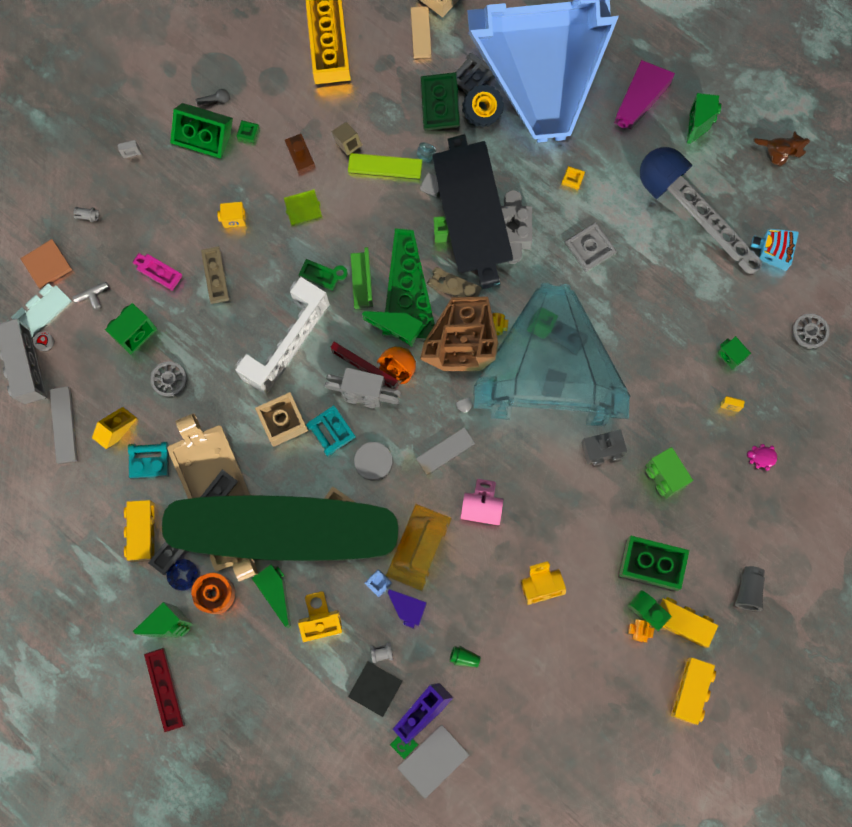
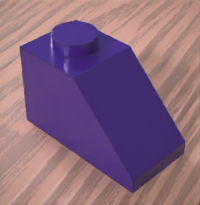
[388,589,427,628]

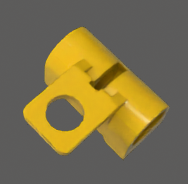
[521,561,566,605]
[298,591,342,642]

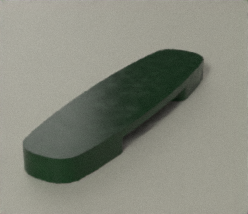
[162,495,398,561]

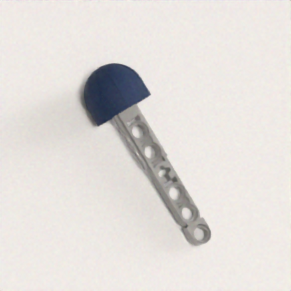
[640,147,762,274]

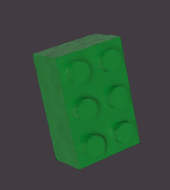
[619,536,690,591]

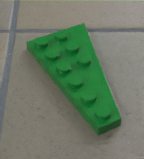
[382,228,435,341]

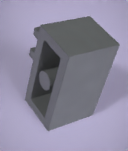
[581,429,627,466]

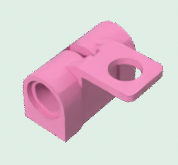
[461,479,504,525]

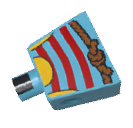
[750,229,799,271]

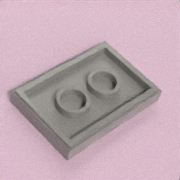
[397,724,469,799]

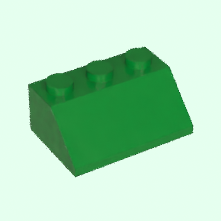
[170,103,233,158]
[133,602,192,637]

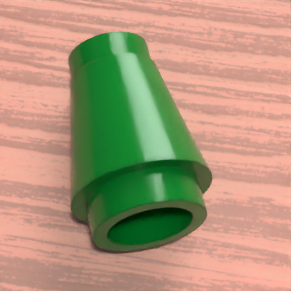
[450,645,481,668]

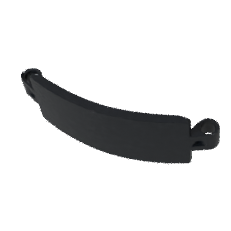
[432,134,513,289]

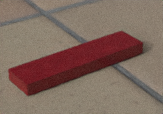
[330,341,399,389]
[144,648,185,732]

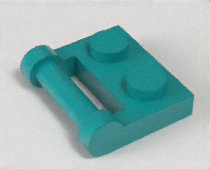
[306,405,356,456]
[128,442,169,479]

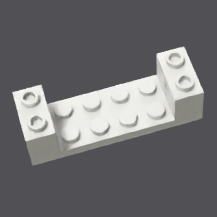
[235,277,330,395]

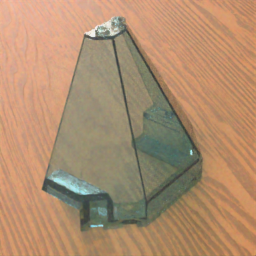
[473,283,631,426]

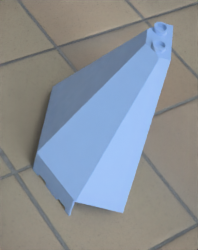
[467,0,619,143]

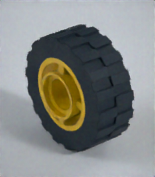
[462,84,504,127]

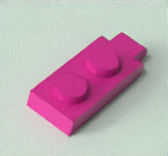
[132,253,182,291]

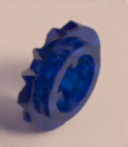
[167,559,199,591]

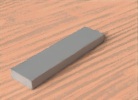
[50,386,77,464]

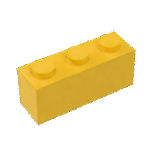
[124,500,155,562]
[658,597,718,648]
[671,657,716,725]

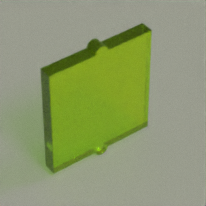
[284,190,322,226]

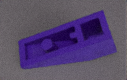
[393,683,454,744]

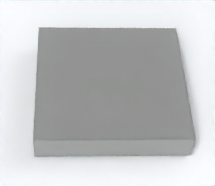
[565,222,617,273]

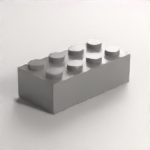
[0,319,47,404]

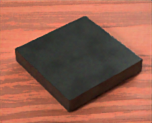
[348,661,403,717]

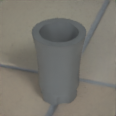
[735,566,765,611]

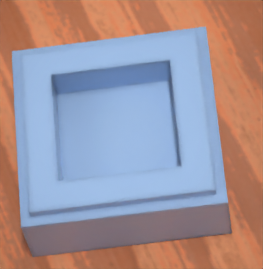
[365,569,392,597]

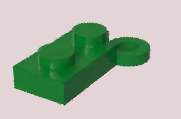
[299,259,348,291]

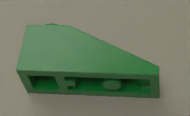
[362,311,423,347]
[252,564,291,628]

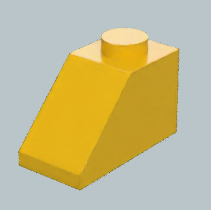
[92,407,137,449]

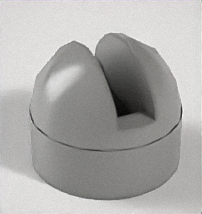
[456,397,472,412]

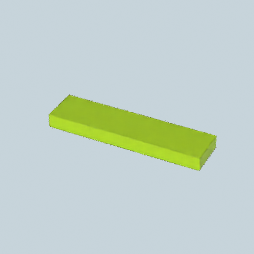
[348,153,422,179]

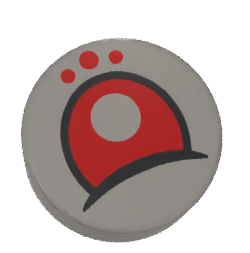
[33,331,54,351]

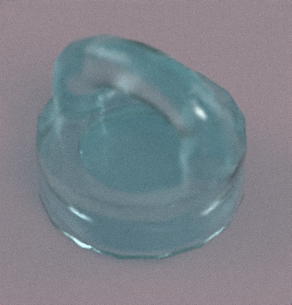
[417,142,436,162]

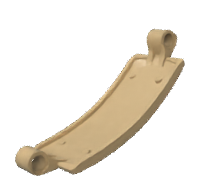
[167,413,258,582]

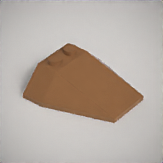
[420,297,499,371]

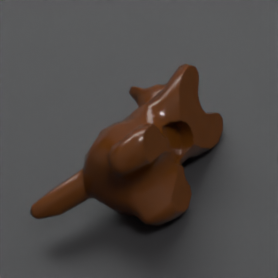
[753,131,810,166]

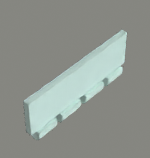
[6,283,72,338]

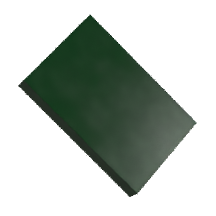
[421,72,460,131]

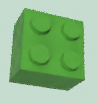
[646,447,693,499]

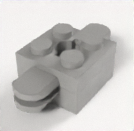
[501,190,532,264]
[324,368,401,408]

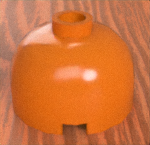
[377,346,416,384]

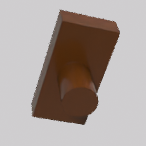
[285,134,315,174]

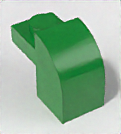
[627,590,672,632]

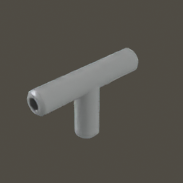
[72,282,109,310]

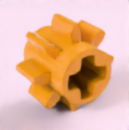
[492,313,509,335]
[628,619,654,643]

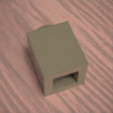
[331,122,362,155]

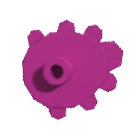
[747,444,777,471]

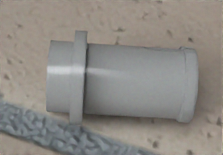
[73,207,99,222]

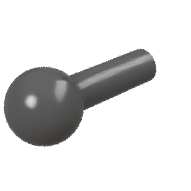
[195,89,229,106]

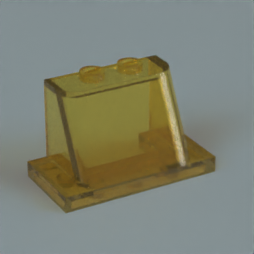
[386,504,452,591]

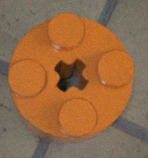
[191,573,235,614]

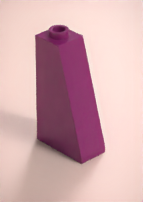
[614,60,675,130]

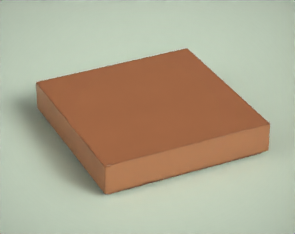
[20,239,72,289]

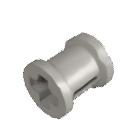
[370,642,393,663]

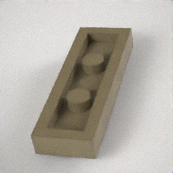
[201,246,230,304]

